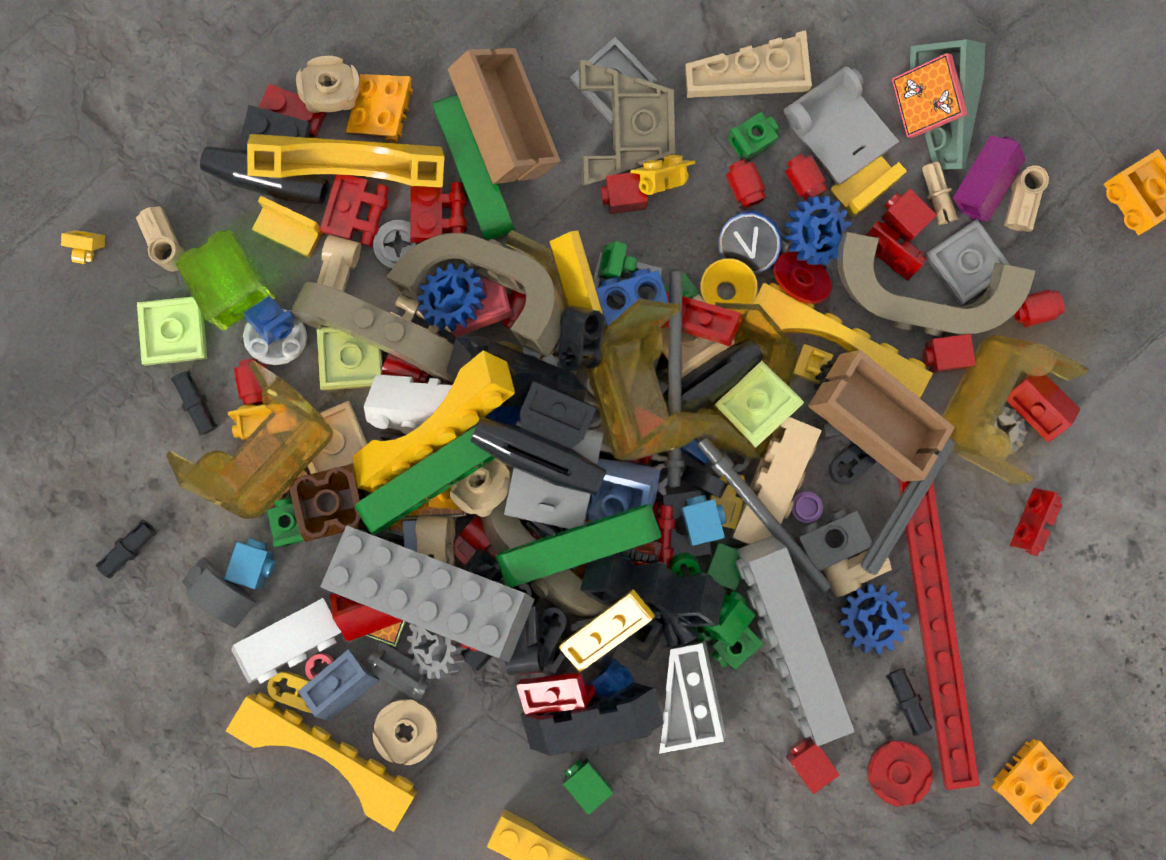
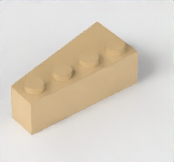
[729,417,822,545]

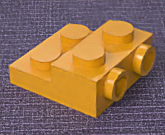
[1104,149,1166,236]

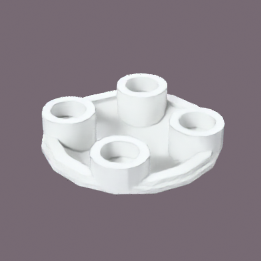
[243,309,307,365]

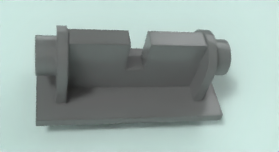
[365,641,433,702]

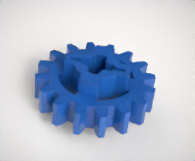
[784,196,852,265]
[417,263,487,332]
[838,584,910,655]

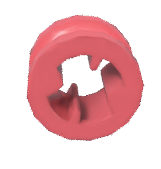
[305,653,335,680]

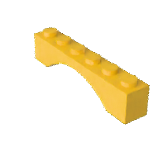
[247,134,444,187]
[743,283,933,398]
[352,351,515,493]
[226,692,418,832]
[487,809,591,860]

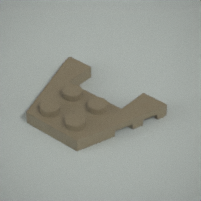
[579,60,675,186]

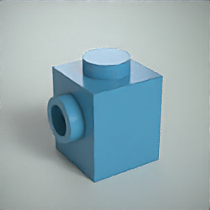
[680,495,726,546]
[224,538,276,589]

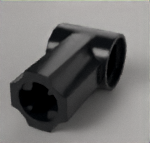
[505,607,545,675]

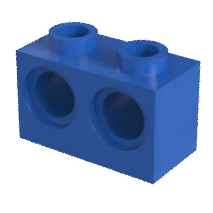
[596,268,670,331]

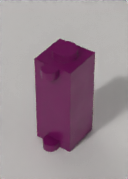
[953,135,1026,223]

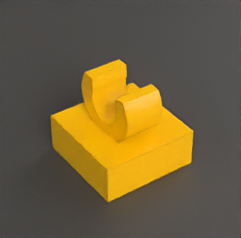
[61,230,106,264]
[792,344,833,384]

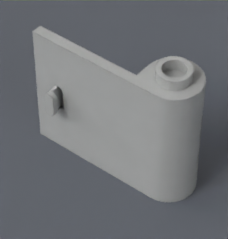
[784,66,899,186]
[504,421,603,529]

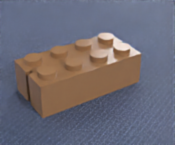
[447,48,561,184]
[808,350,955,482]

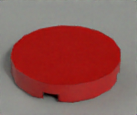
[867,740,933,807]

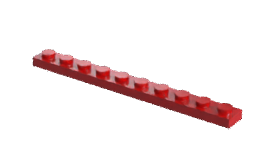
[897,478,980,790]

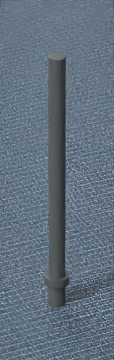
[664,271,684,487]

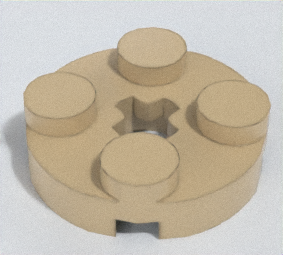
[296,56,360,113]
[449,459,512,517]
[373,698,438,765]

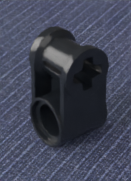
[558,305,605,371]

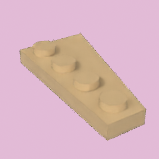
[685,30,812,98]

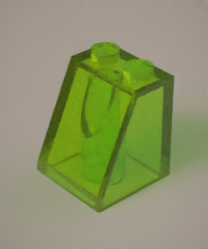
[175,229,276,331]

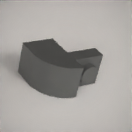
[182,557,256,629]

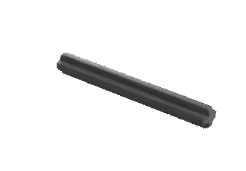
[860,437,955,575]

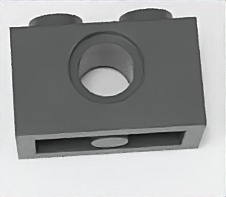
[794,508,873,571]

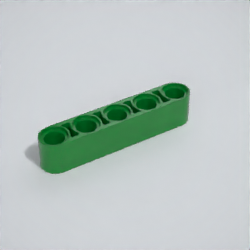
[432,93,515,241]
[355,426,496,535]
[495,504,662,587]

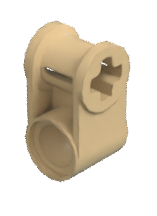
[415,515,455,566]

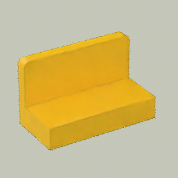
[830,156,907,218]
[252,196,322,258]

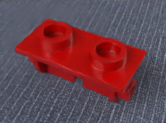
[865,220,926,281]
[1009,488,1063,557]

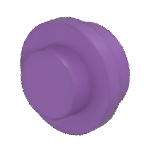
[791,492,823,523]

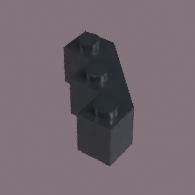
[446,336,587,407]
[580,552,725,627]
[541,617,663,676]
[520,682,664,756]

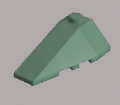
[910,39,985,170]

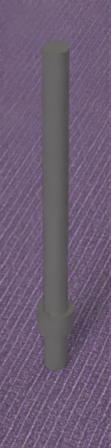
[697,436,831,593]

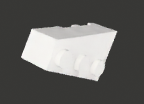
[364,375,452,435]
[232,598,341,684]
[659,640,726,754]

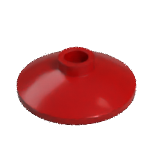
[774,252,832,304]

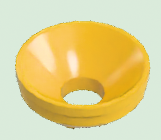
[700,259,758,313]

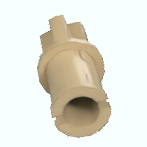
[922,162,958,226]

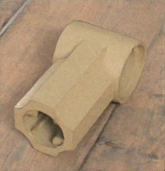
[1004,165,1049,232]
[136,206,187,272]
[317,234,361,292]
[823,548,892,597]

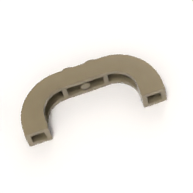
[837,231,1035,337]
[386,233,564,357]
[290,282,454,385]
[481,467,635,618]

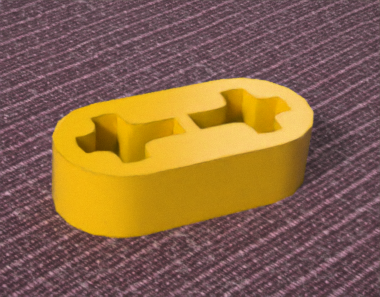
[267,671,312,713]

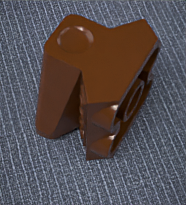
[289,463,367,542]

